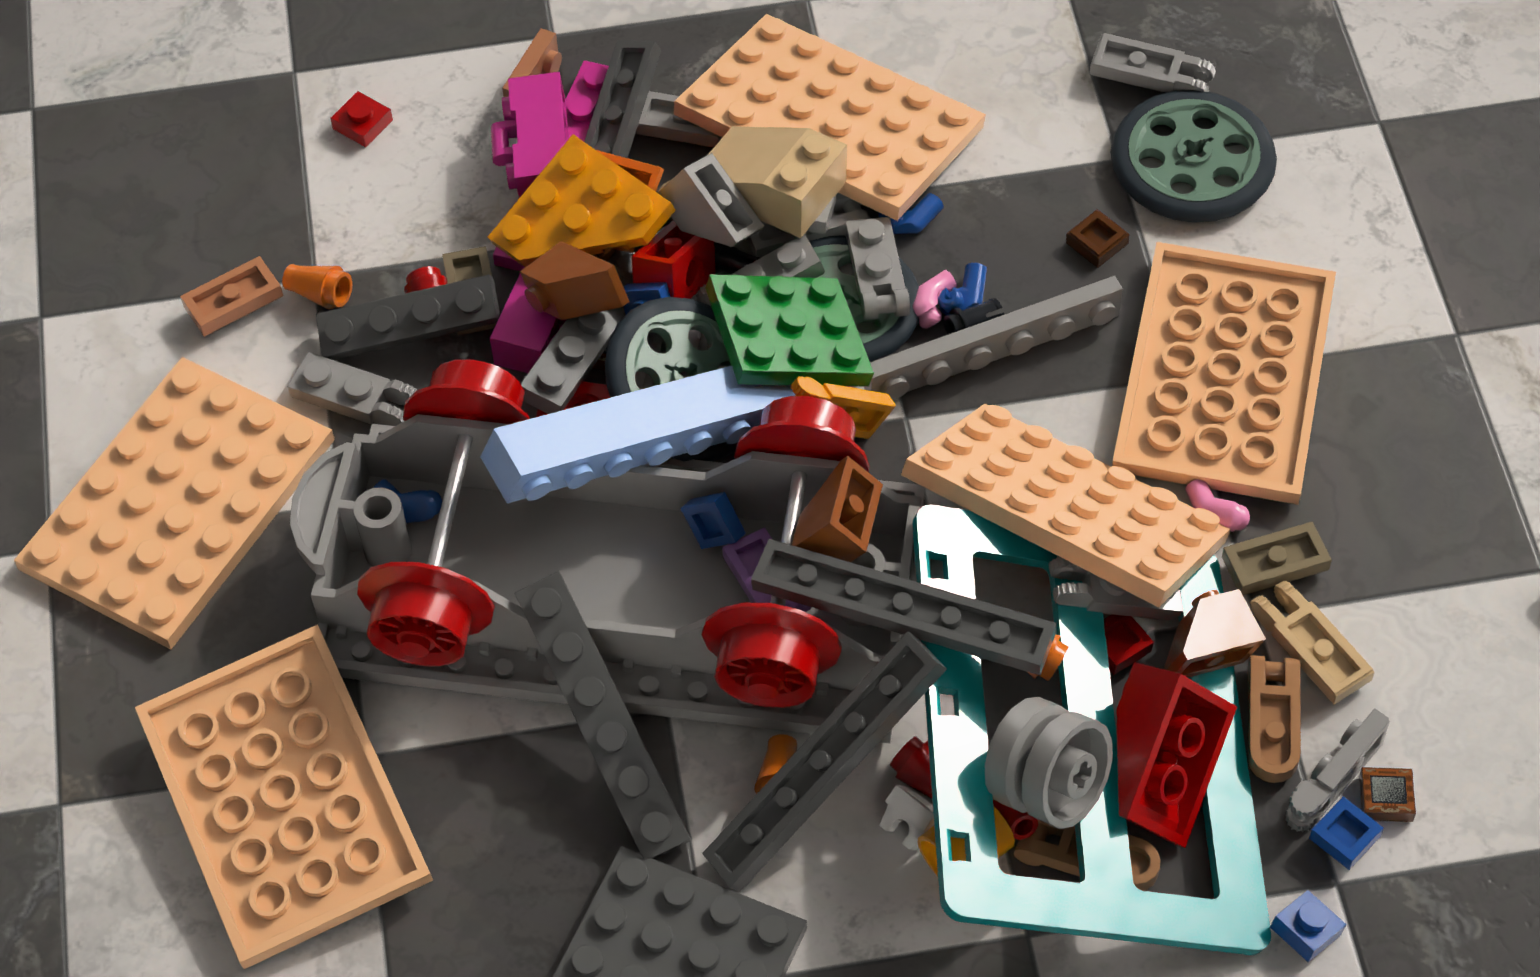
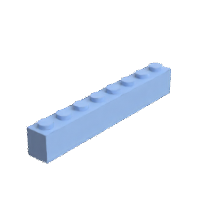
[480,366,795,504]

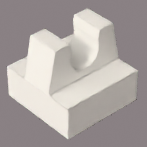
[879,785,934,850]

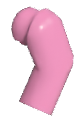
[913,270,957,329]
[1185,479,1250,532]

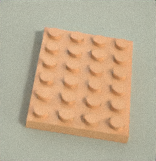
[673,14,986,221]
[1112,242,1336,505]
[14,357,335,650]
[901,404,1230,607]
[135,624,433,969]

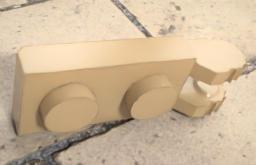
[1250,580,1374,705]

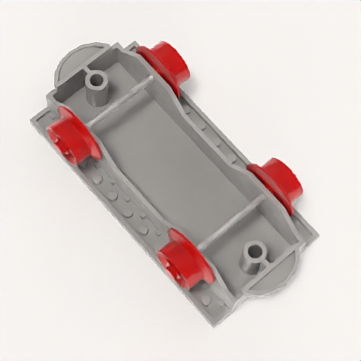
[290,360,944,744]

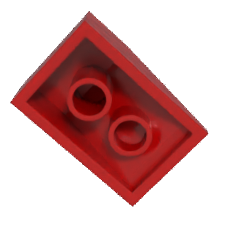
[1116,662,1237,848]

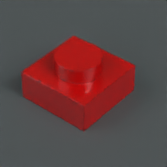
[330,91,393,148]
[1104,615,1154,675]

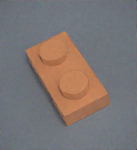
[502,28,562,97]
[180,256,283,337]

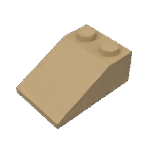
[708,126,847,238]

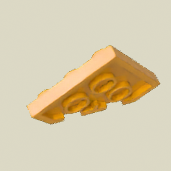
[488,134,676,267]

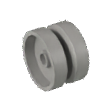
[985,697,1113,829]

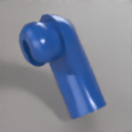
[878,193,944,234]
[938,263,987,316]
[373,479,443,524]

